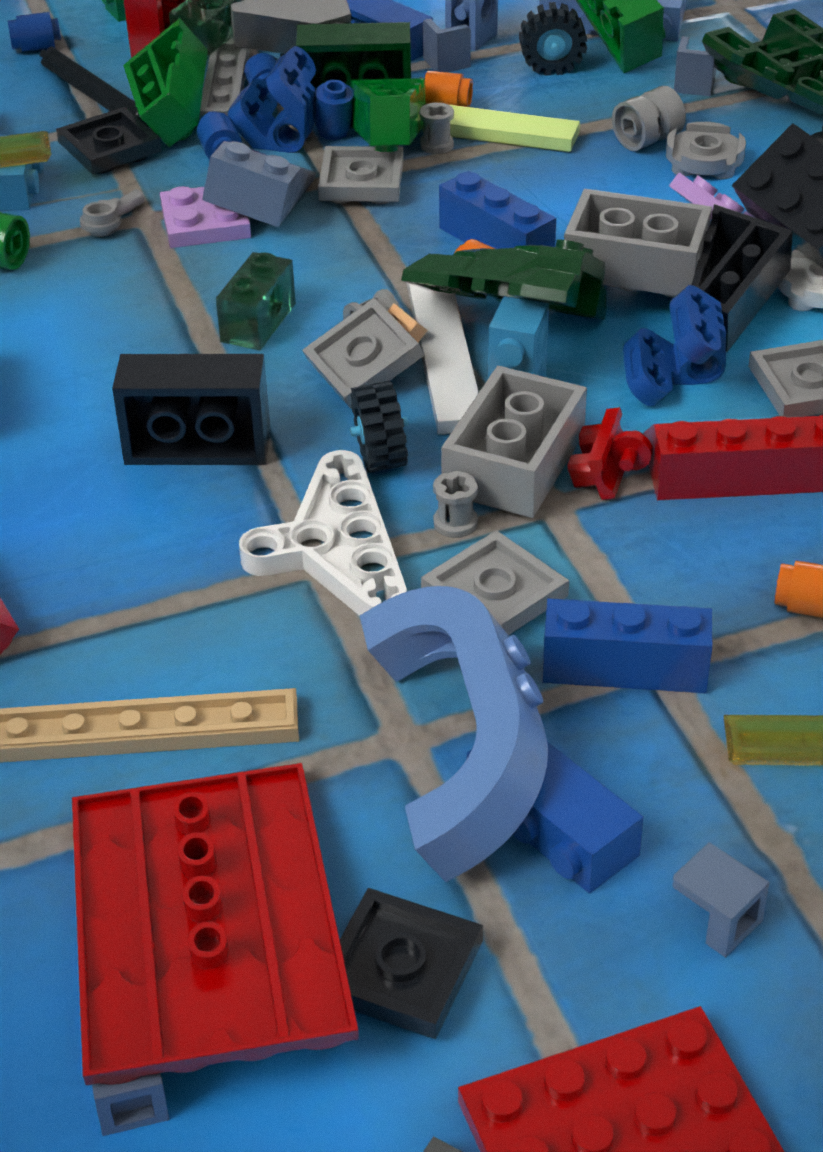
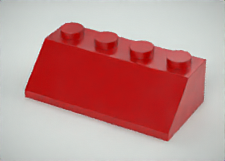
[643,415,823,501]

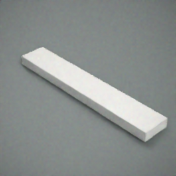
[405,267,478,435]

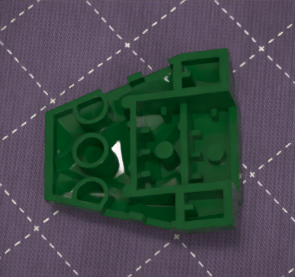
[702,9,823,116]
[401,240,607,320]

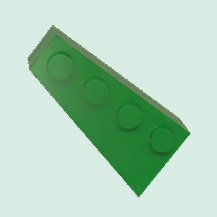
[576,0,666,73]

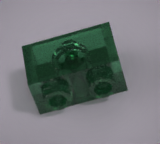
[169,0,244,55]
[216,252,296,351]

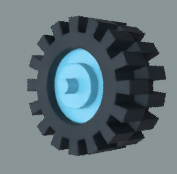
[519,2,588,76]
[350,380,408,473]

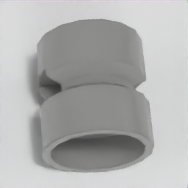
[612,86,686,151]

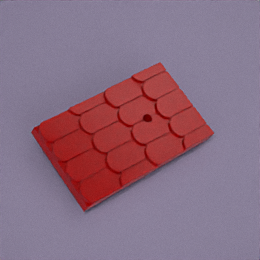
[72,763,359,1085]

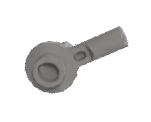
[80,189,145,237]

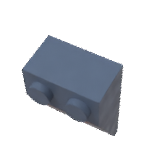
[202,141,316,227]

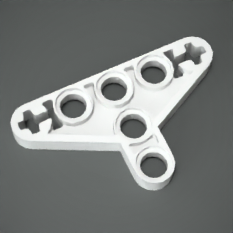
[239,450,407,616]

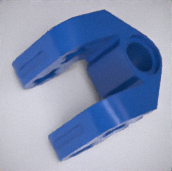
[228,46,316,153]
[623,285,726,406]

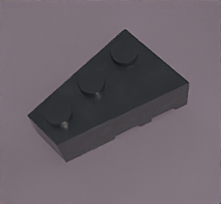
[692,204,793,352]

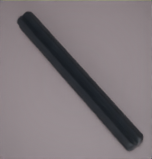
[39,47,149,127]

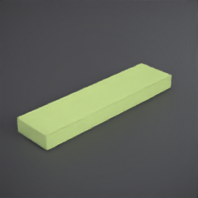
[423,105,580,152]

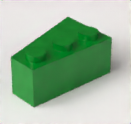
[123,18,208,148]
[351,78,425,152]

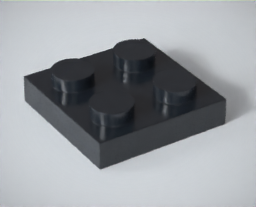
[56,107,162,174]
[340,888,483,1039]

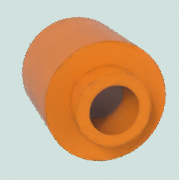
[420,70,473,107]
[775,560,823,618]

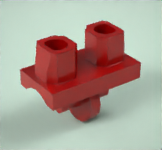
[567,407,653,500]

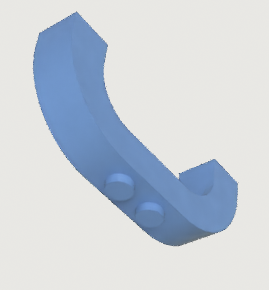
[360,586,548,882]

